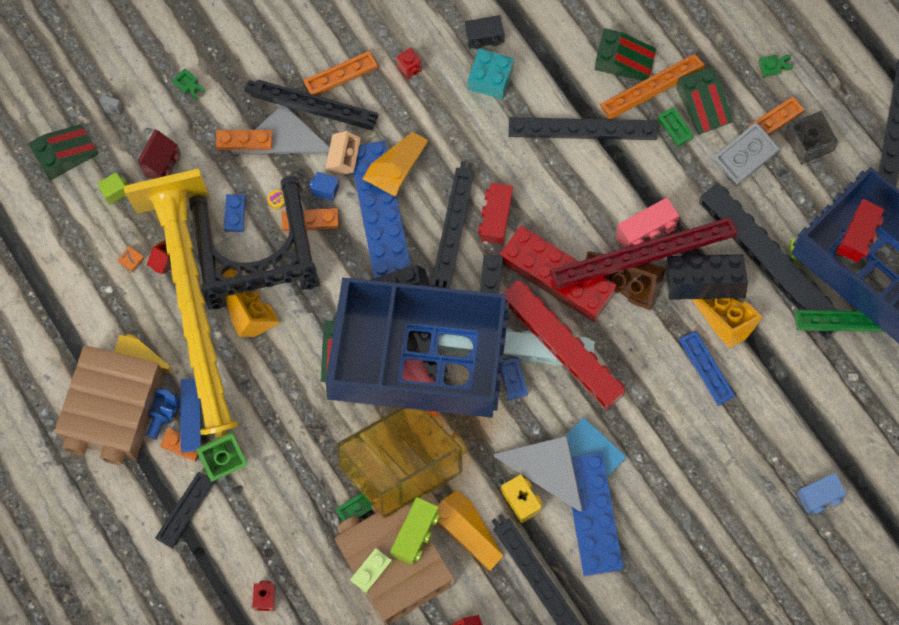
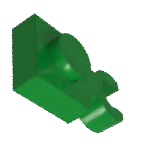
[758,55,793,78]
[172,68,205,100]

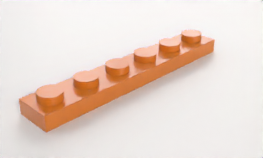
[600,54,705,120]

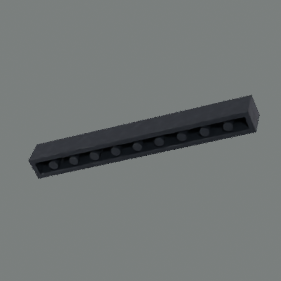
[699,183,840,341]

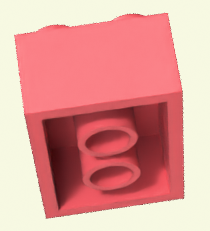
[616,198,679,249]

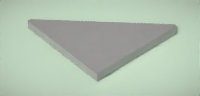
[232,106,330,155]
[494,436,583,512]

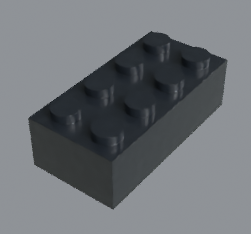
[665,254,748,300]

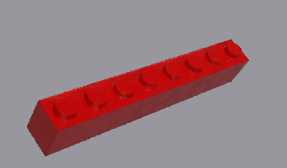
[502,280,625,411]

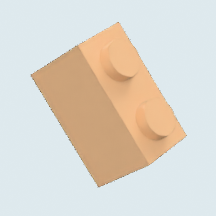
[325,131,361,175]

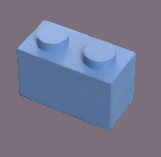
[797,473,847,515]

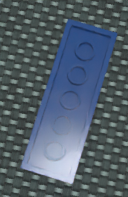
[572,452,623,577]

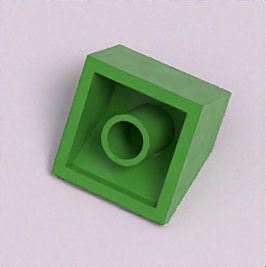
[196,432,247,482]

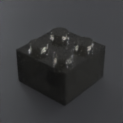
[784,111,838,165]

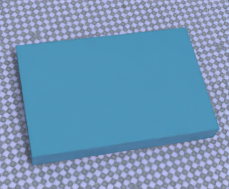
[564,417,626,478]

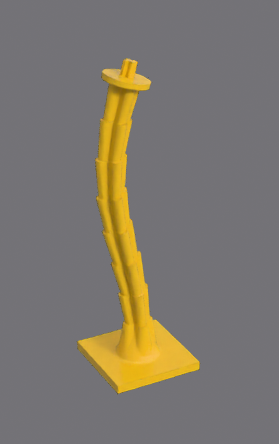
[123,169,239,439]

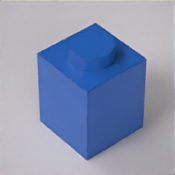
[309,172,340,202]

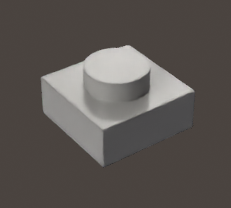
[100,95,123,114]

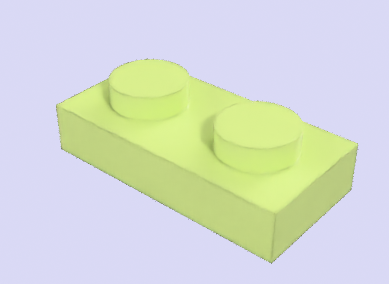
[350,548,392,594]

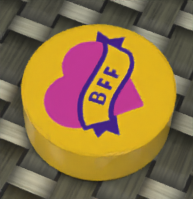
[267,190,285,210]

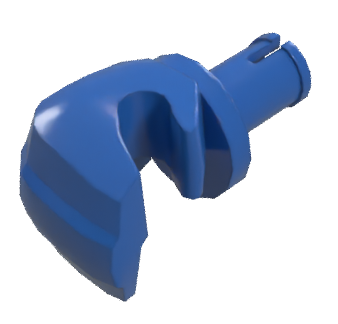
[145,389,180,440]

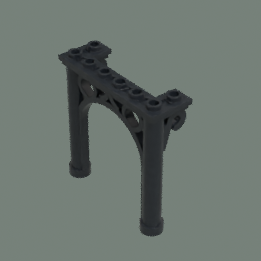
[189,176,320,310]

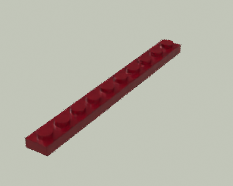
[550,217,738,290]

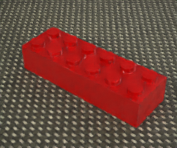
[499,225,617,323]

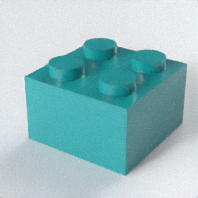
[468,48,514,100]

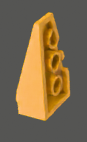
[363,132,429,197]
[217,265,280,337]
[692,298,763,348]
[437,490,504,571]

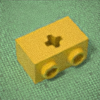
[501,474,543,524]

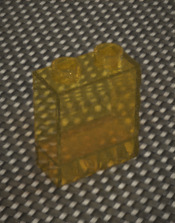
[337,408,466,518]

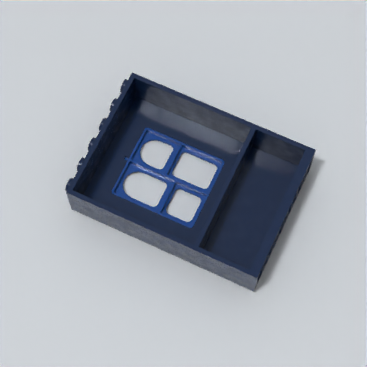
[791,167,899,343]
[325,277,509,418]

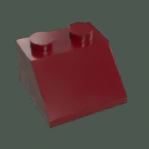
[138,129,181,179]

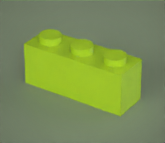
[390,497,441,566]

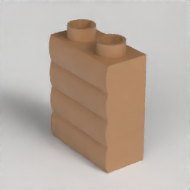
[54,345,164,465]
[334,495,454,625]

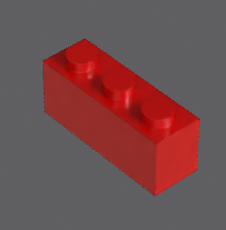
[478,183,513,245]
[836,199,884,263]

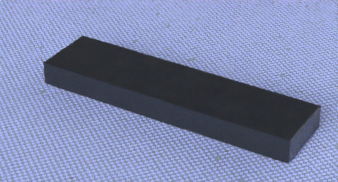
[155,471,216,549]

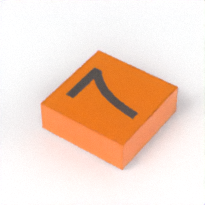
[117,246,145,273]

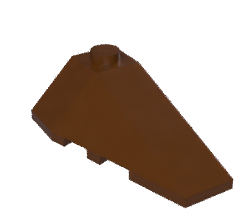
[586,251,666,310]

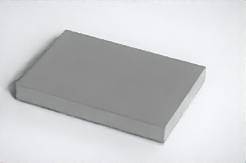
[713,122,781,186]

